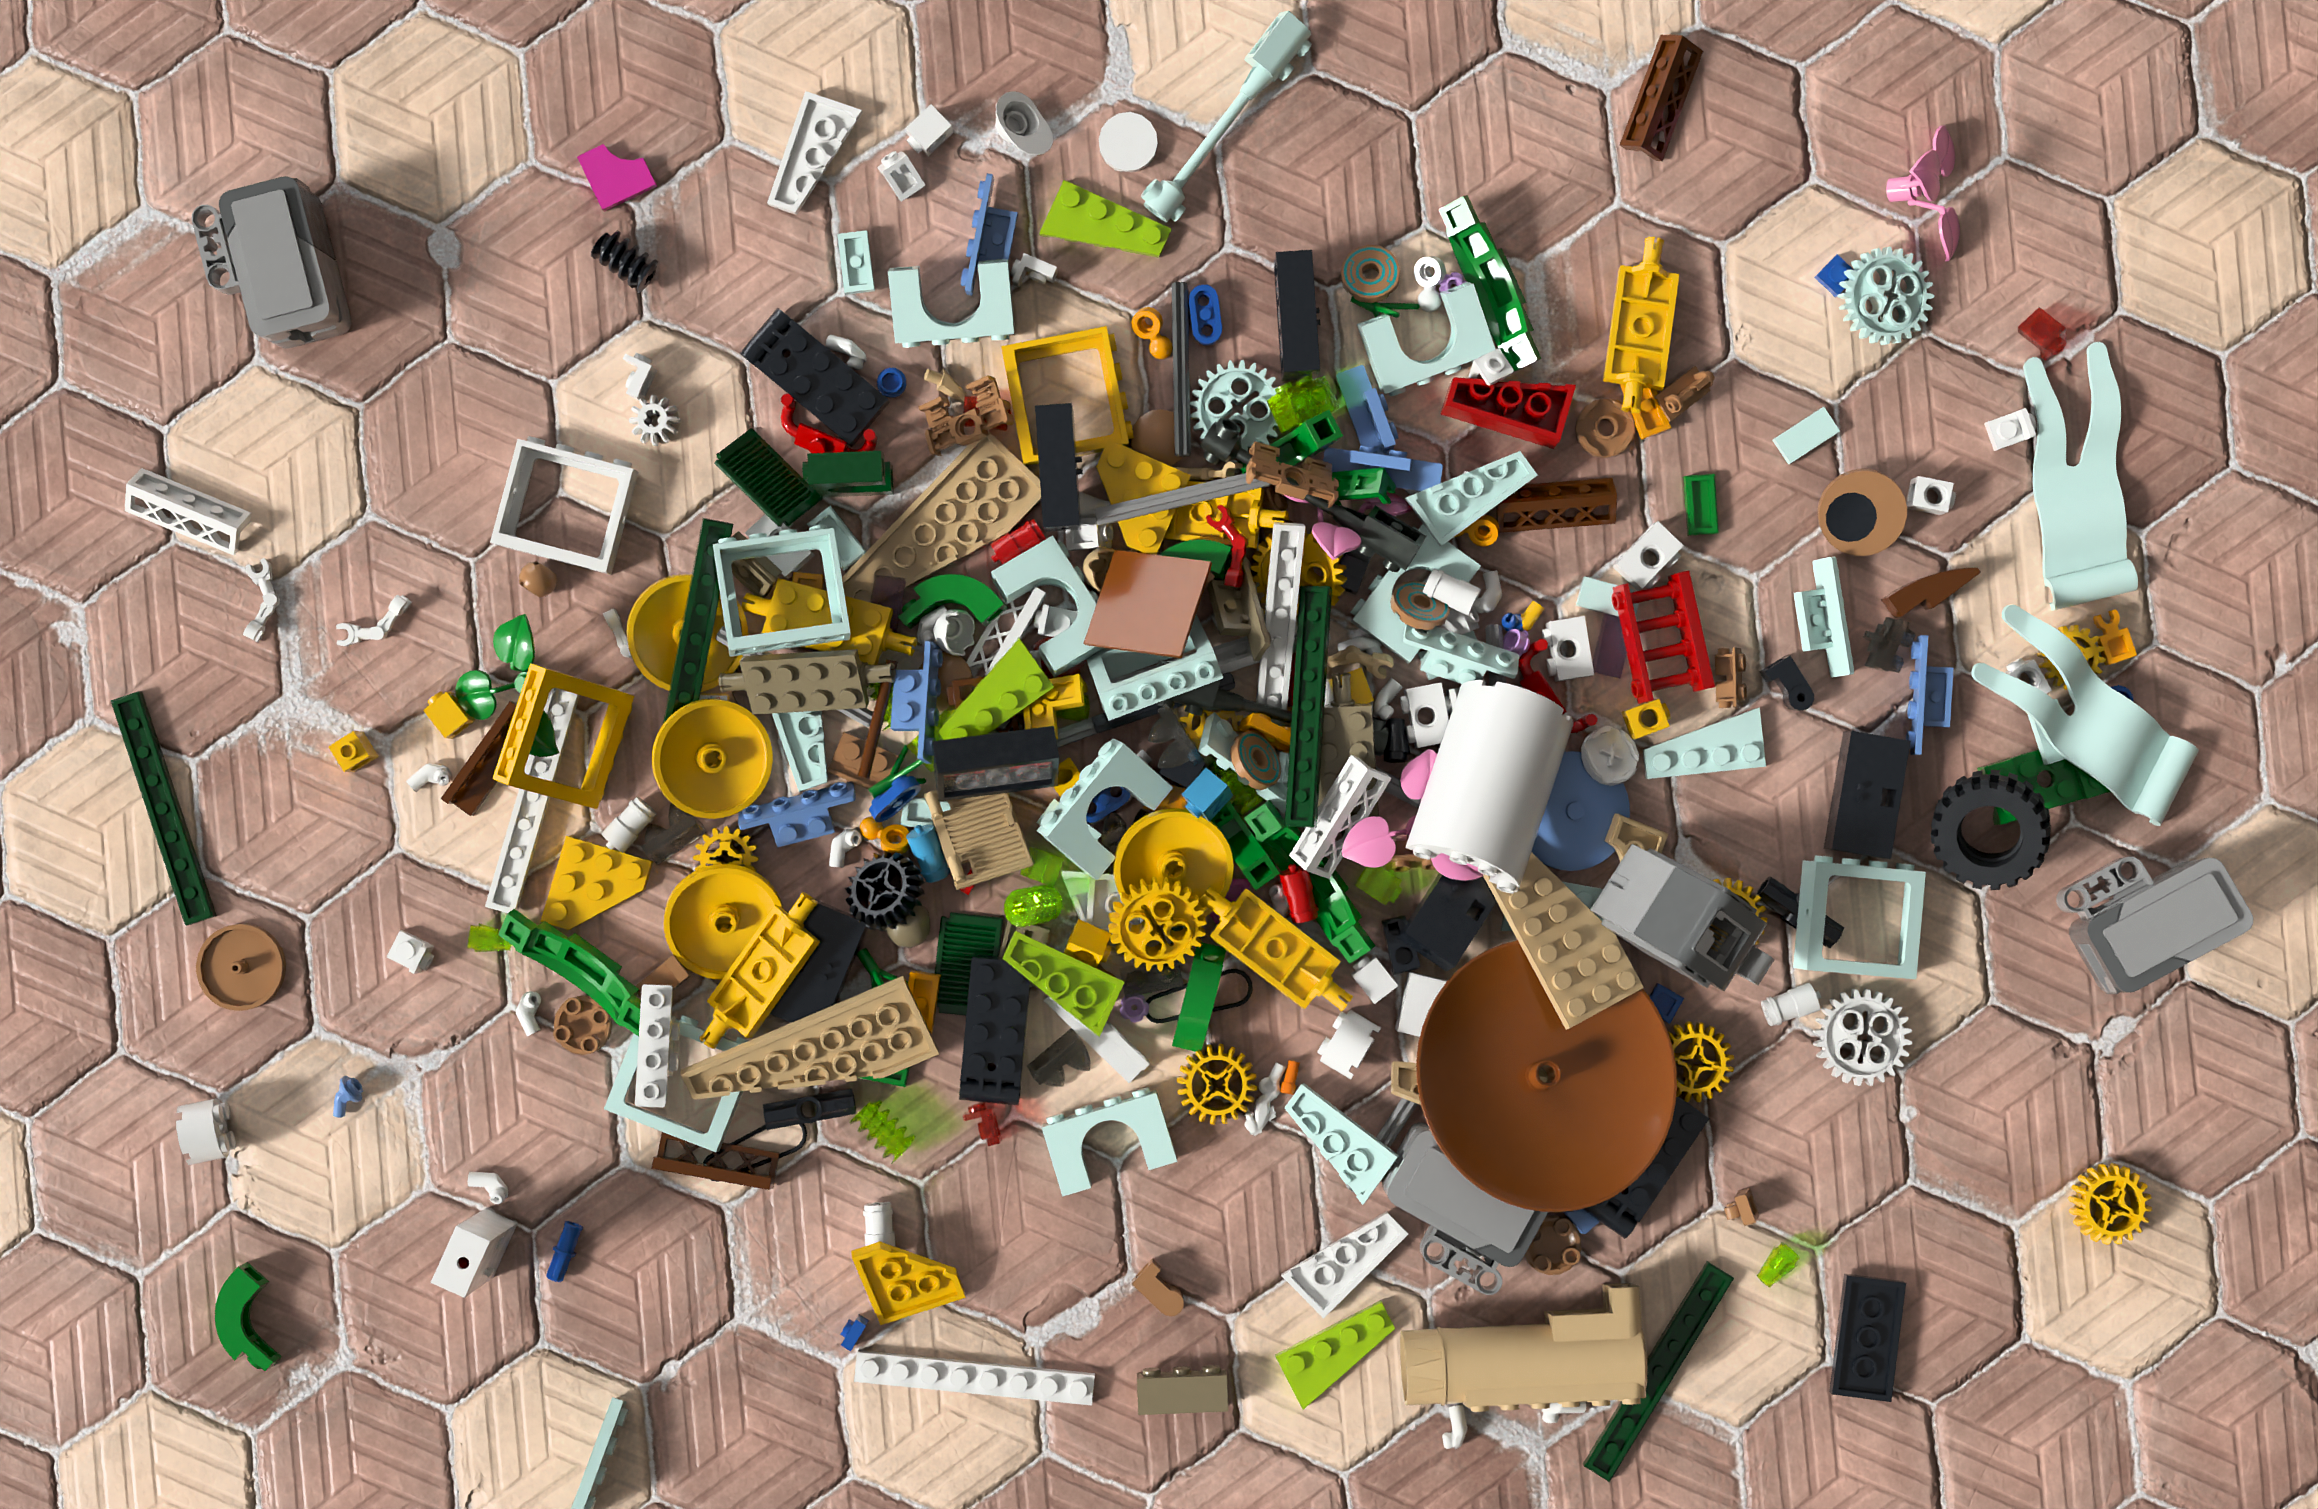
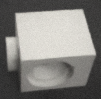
[905,104,954,157]
[1906,476,1956,515]
[2005,658,2052,694]
[1351,956,1398,1004]

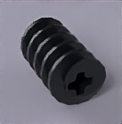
[591,230,658,293]

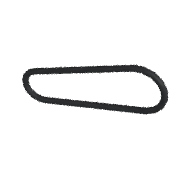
[1146,969,1253,1024]
[703,1124,807,1182]

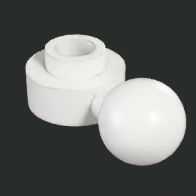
[1414,256,1446,312]

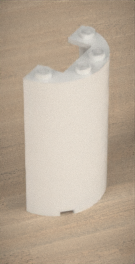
[1405,680,1573,893]

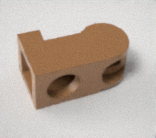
[636,955,694,998]
[1132,1258,1184,1317]

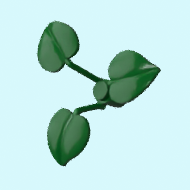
[455,614,559,757]

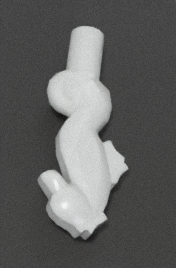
[1245,1062,1287,1136]

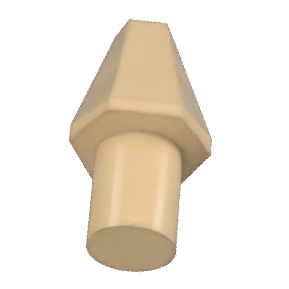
[924,369,967,404]

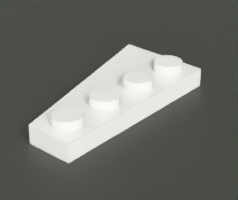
[767,91,863,215]
[1281,1211,1408,1319]

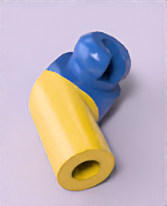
[1502,601,1544,631]

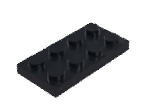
[1829,1273,1906,1402]

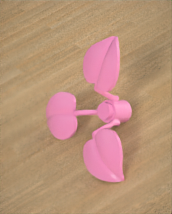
[1886,125,1960,261]
[1284,492,1412,560]
[1342,749,1484,881]

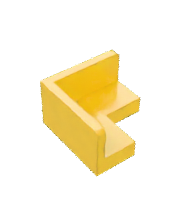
[1023,674,1088,739]

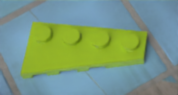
[1039,180,1172,258]
[938,637,1054,740]
[1002,931,1124,1037]
[1275,1300,1395,1410]

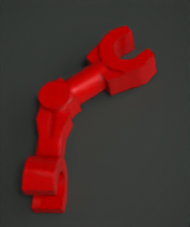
[1206,504,1248,587]

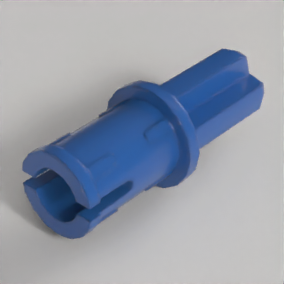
[546,1221,583,1282]

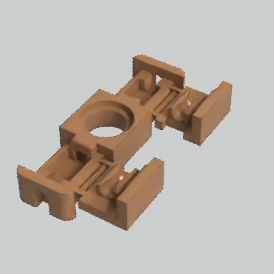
[918,375,1014,456]
[1246,441,1339,508]

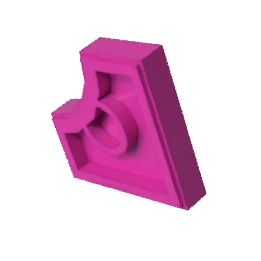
[577,144,657,212]

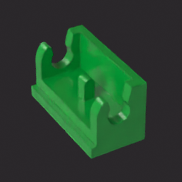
[1332,468,1396,506]

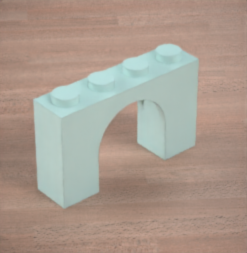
[888,259,1015,348]
[1357,282,1496,396]
[1350,524,1481,663]
[991,536,1104,678]
[1037,738,1173,880]
[1042,1087,1177,1197]

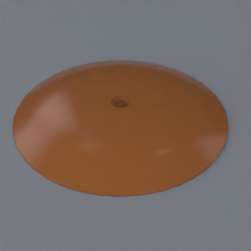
[1416,940,1677,1212]

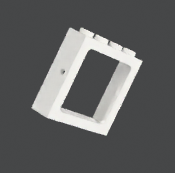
[490,436,639,575]

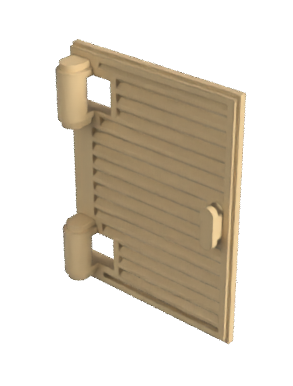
[924,790,1034,890]

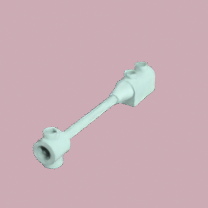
[1141,11,1312,223]

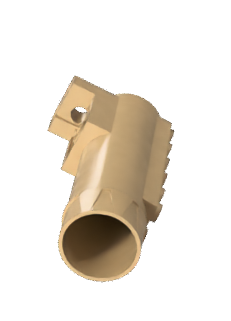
[1400,1283,1647,1412]

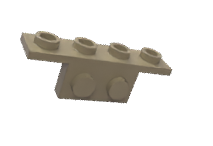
[1207,555,1271,661]

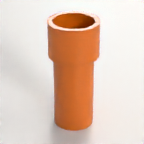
[1280,1060,1300,1095]

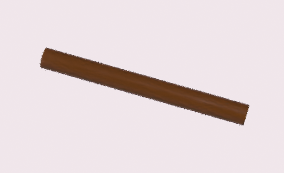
[858,659,898,779]

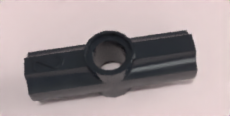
[1756,877,1844,949]
[763,1088,857,1130]

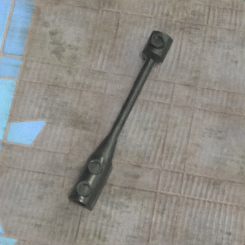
[1200,418,1427,572]
[1156,660,1389,756]

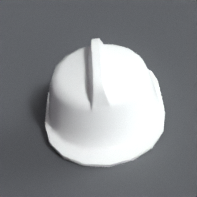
[996,91,1053,155]

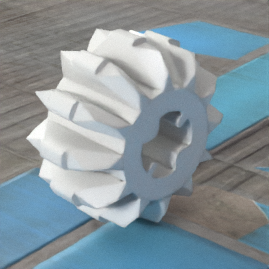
[629,395,681,446]

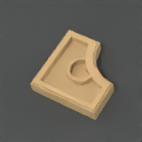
[1605,813,1668,862]

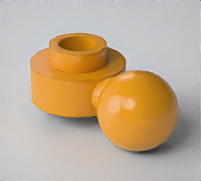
[1131,307,1173,360]
[1454,515,1499,547]
[859,816,910,855]

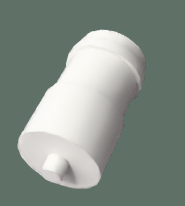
[1423,568,1481,616]
[601,797,657,853]
[1761,983,1821,1026]
[863,1202,896,1247]

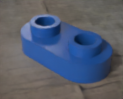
[1189,285,1222,346]
[869,775,921,822]
[1086,786,1131,823]

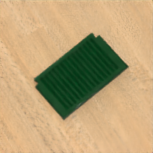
[714,428,823,527]
[934,912,1003,1016]

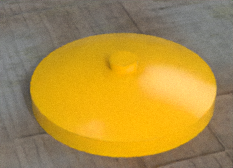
[626,574,748,692]
[652,699,773,819]
[1113,808,1234,927]
[664,864,783,980]

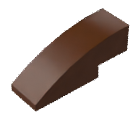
[1881,568,1981,618]

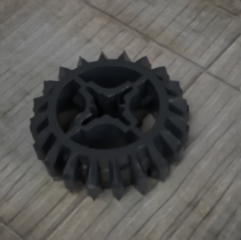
[845,851,925,932]

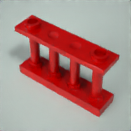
[1612,570,1715,704]

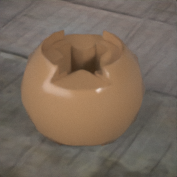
[519,561,557,598]

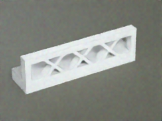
[125,468,251,555]
[966,587,1047,689]
[1289,755,1392,879]
[1043,996,1150,1083]

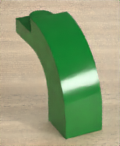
[1238,410,1343,474]
[1159,539,1232,580]
[898,574,1008,629]
[1211,801,1280,891]
[1172,942,1226,1052]
[215,1262,282,1371]

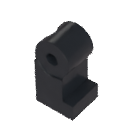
[1340,549,1371,595]
[1760,655,1814,711]
[1381,915,1421,975]

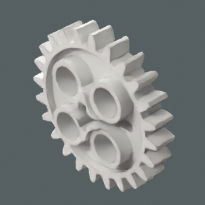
[1812,988,1912,1086]

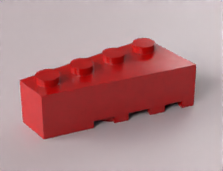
[1440,377,1576,449]

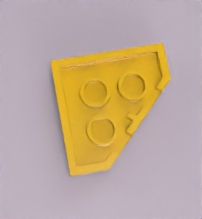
[1096,439,1191,555]
[540,836,654,930]
[851,1241,966,1325]

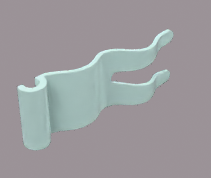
[2023,342,2138,611]
[1972,605,2199,826]

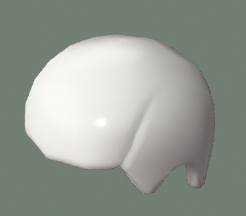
[933,609,975,656]

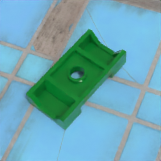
[1977,749,2111,825]

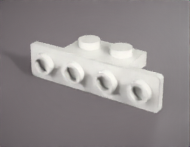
[635,984,680,1108]

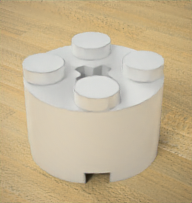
[1317,1010,1381,1079]
[176,1098,236,1165]

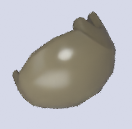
[886,905,930,948]

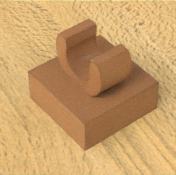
[1724,1187,1760,1226]

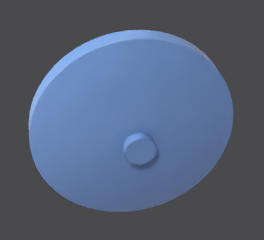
[1531,751,1630,871]

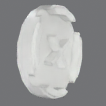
[1099,112,1158,173]
[1581,726,1639,786]

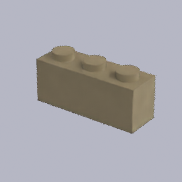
[1137,1365,1228,1415]

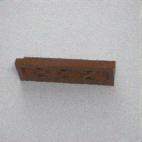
[1620,35,1703,161]
[1496,478,1617,533]
[441,701,517,816]
[651,1132,780,1190]

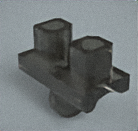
[1863,617,1916,673]

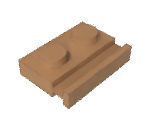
[827,732,899,789]

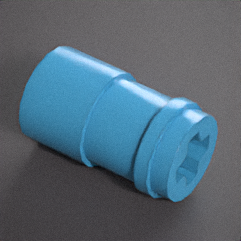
[906,825,951,883]

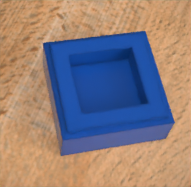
[1649,983,1684,1024]

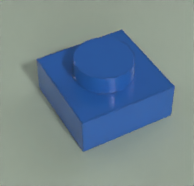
[1814,254,1854,298]
[840,1314,869,1351]

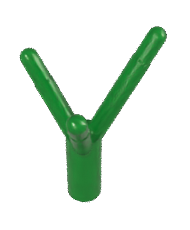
[1350,296,1420,318]
[868,745,926,799]
[856,948,908,989]

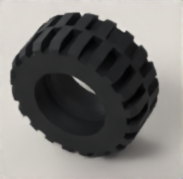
[1931,770,2051,890]

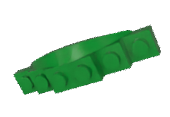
[1439,195,1542,372]
[1244,800,1375,964]
[498,909,641,1037]

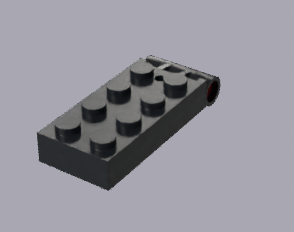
[740,308,890,447]
[959,954,1031,1106]
[1583,1096,1710,1239]

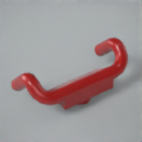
[780,394,878,453]
[1519,639,1598,733]

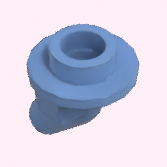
[333,1076,363,1118]

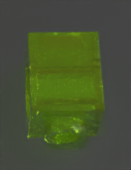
[1020,846,1065,887]
[1354,867,1403,905]

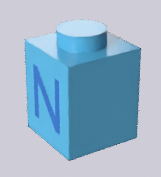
[1182,768,1233,822]

